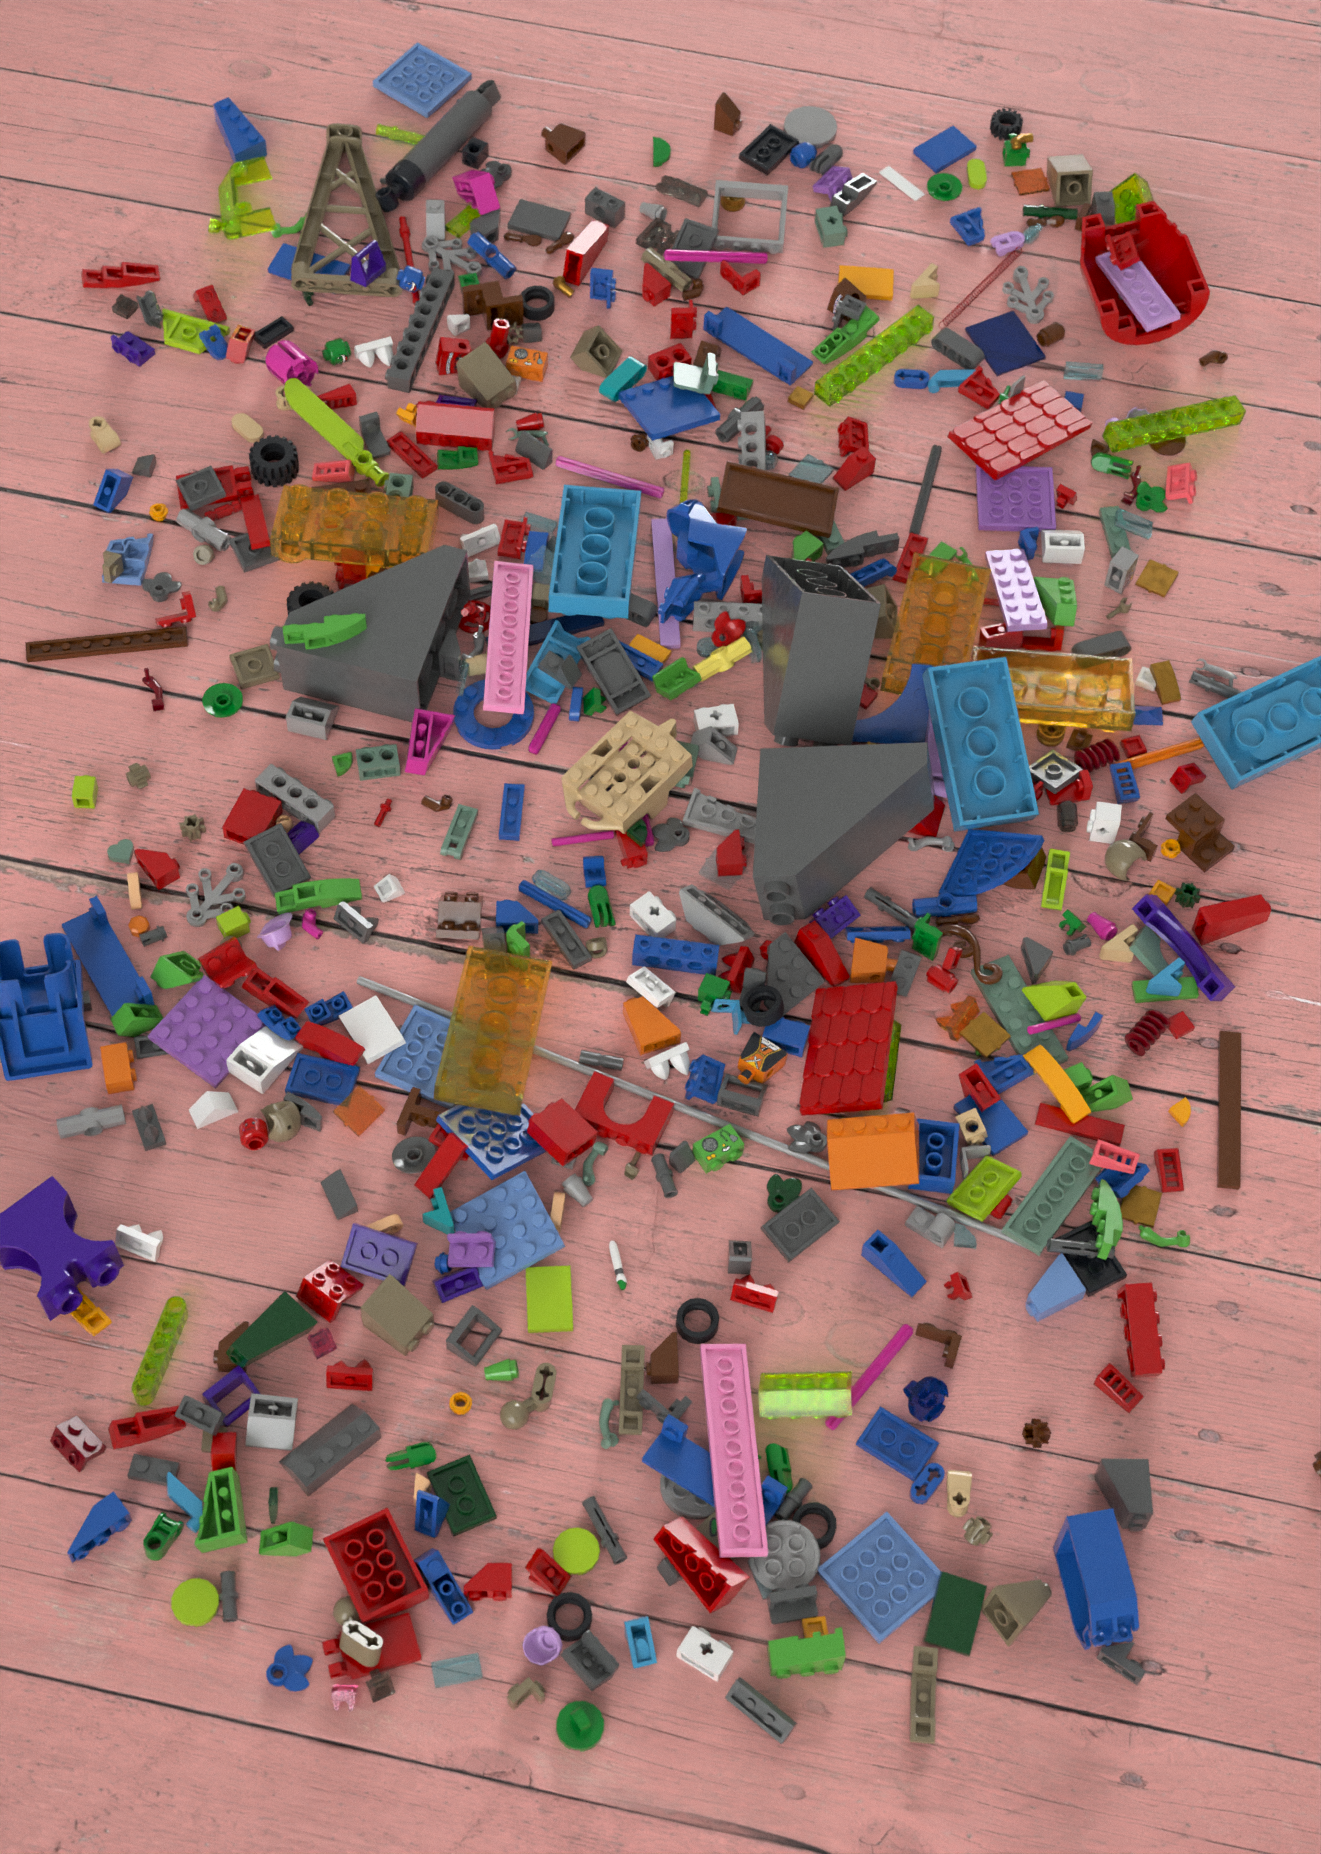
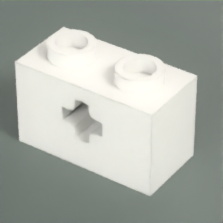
[693,704,739,737]
[1086,802,1122,844]
[630,891,676,938]
[677,1626,734,1682]

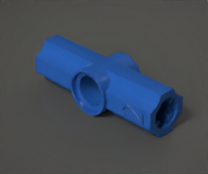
[467,232,517,280]
[912,892,977,918]

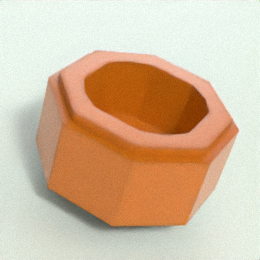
[128,915,150,938]

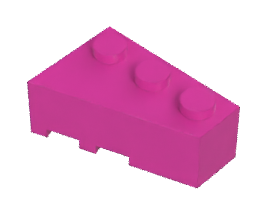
[452,170,500,215]
[405,708,455,776]

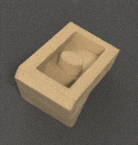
[910,263,940,299]
[1099,924,1138,963]

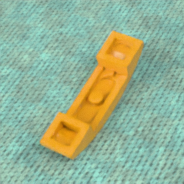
[1023,1044,1091,1124]
[69,1287,112,1337]

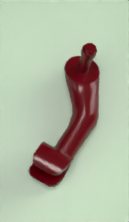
[1121,465,1141,506]
[142,668,164,712]

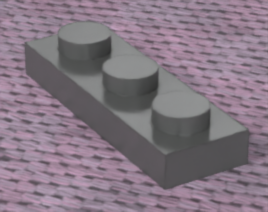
[541,910,592,970]
[725,1677,797,1744]

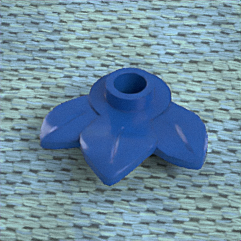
[266,1644,313,1692]

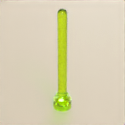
[679,449,691,504]

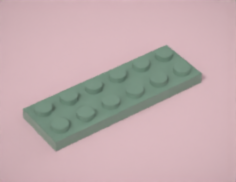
[970,955,1069,1076]
[1001,1136,1103,1256]

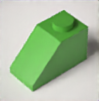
[792,530,824,562]
[110,1003,163,1037]
[1080,1075,1133,1112]
[259,1521,313,1557]

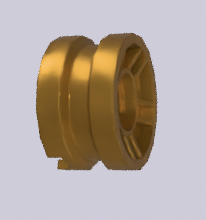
[720,196,745,212]
[1036,715,1066,747]

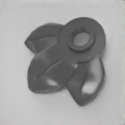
[480,161,512,188]
[142,572,182,602]
[652,818,690,852]
[787,1121,827,1154]

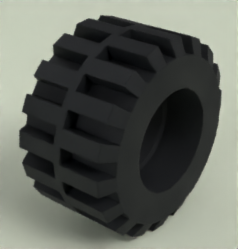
[249,435,299,488]
[286,581,334,615]

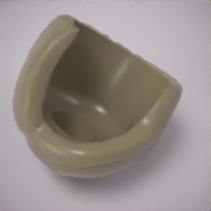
[1105,839,1147,881]
[261,1101,301,1142]

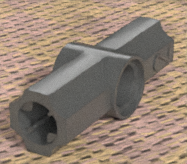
[715,397,764,443]

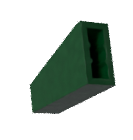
[226,1291,318,1368]

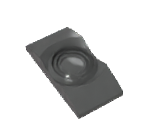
[576,628,651,716]

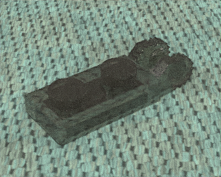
[656,175,708,207]

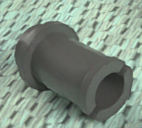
[139,926,168,947]
[1063,934,1091,956]

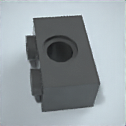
[585,187,625,229]

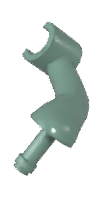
[506,428,549,446]
[582,1142,608,1186]
[599,1398,619,1449]

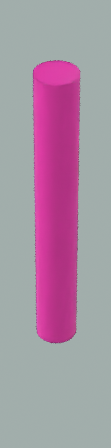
[551,830,614,847]
[1027,1013,1081,1035]

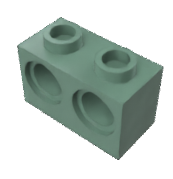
[381,473,414,518]
[356,744,401,781]

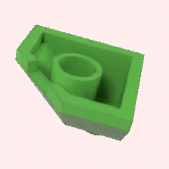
[150,951,204,989]

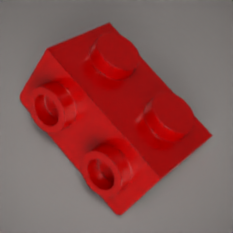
[1105,231,1141,271]
[670,300,697,339]
[497,517,531,560]
[334,547,366,590]

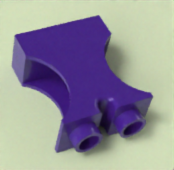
[0,1176,124,1321]

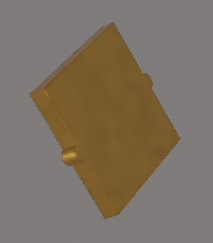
[1135,559,1179,598]
[959,1012,1011,1058]
[1120,1185,1162,1228]

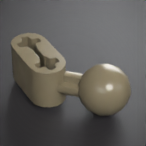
[500,1363,556,1430]
[333,1596,383,1667]

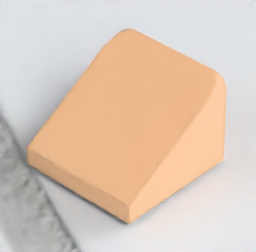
[414,1473,431,1507]

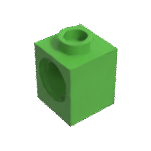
[1064,1062,1093,1092]

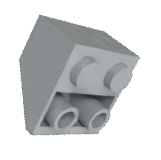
[286,697,339,740]
[246,1393,298,1451]

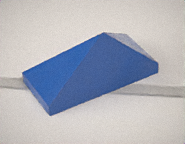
[1121,706,1163,726]

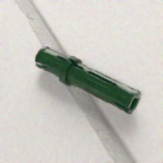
[1022,204,1078,220]

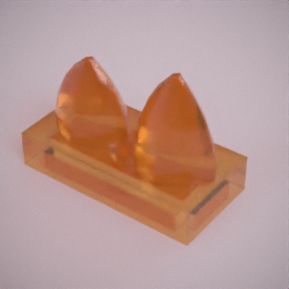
[936,995,980,1042]

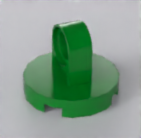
[556,1701,604,1751]

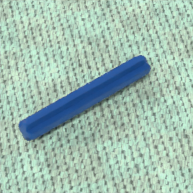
[518,880,592,928]

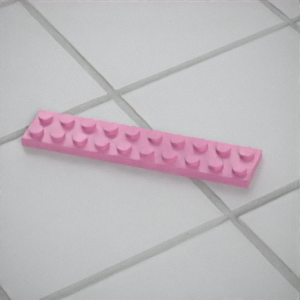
[483,561,533,714]
[700,1344,768,1558]

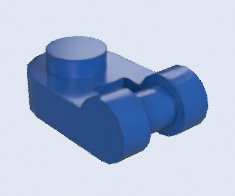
[199,324,228,360]

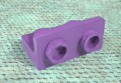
[812,166,853,201]
[447,1231,496,1267]

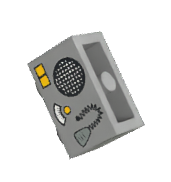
[1104,546,1139,594]

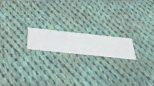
[879,166,925,201]

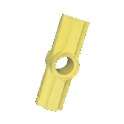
[692,637,752,682]

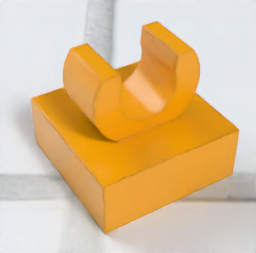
[396,402,417,427]

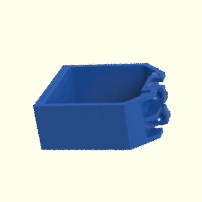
[1053,1508,1139,1650]

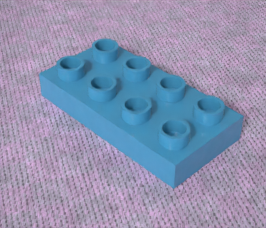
[549,485,641,619]
[922,657,1039,832]

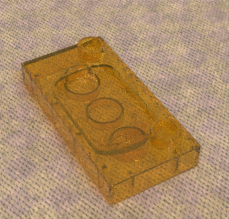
[971,646,1135,732]

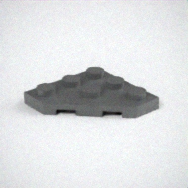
[764,932,825,1016]

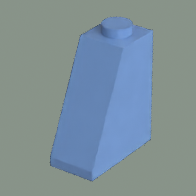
[1025,1254,1086,1322]

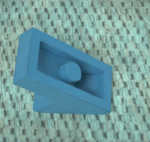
[1146,958,1185,996]
[624,1616,657,1669]

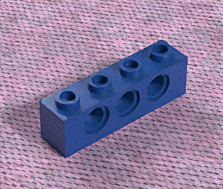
[632,934,720,976]

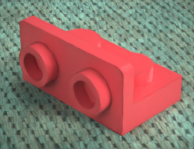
[1165,462,1197,504]

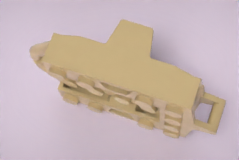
[561,711,693,834]

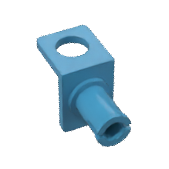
[711,999,760,1035]

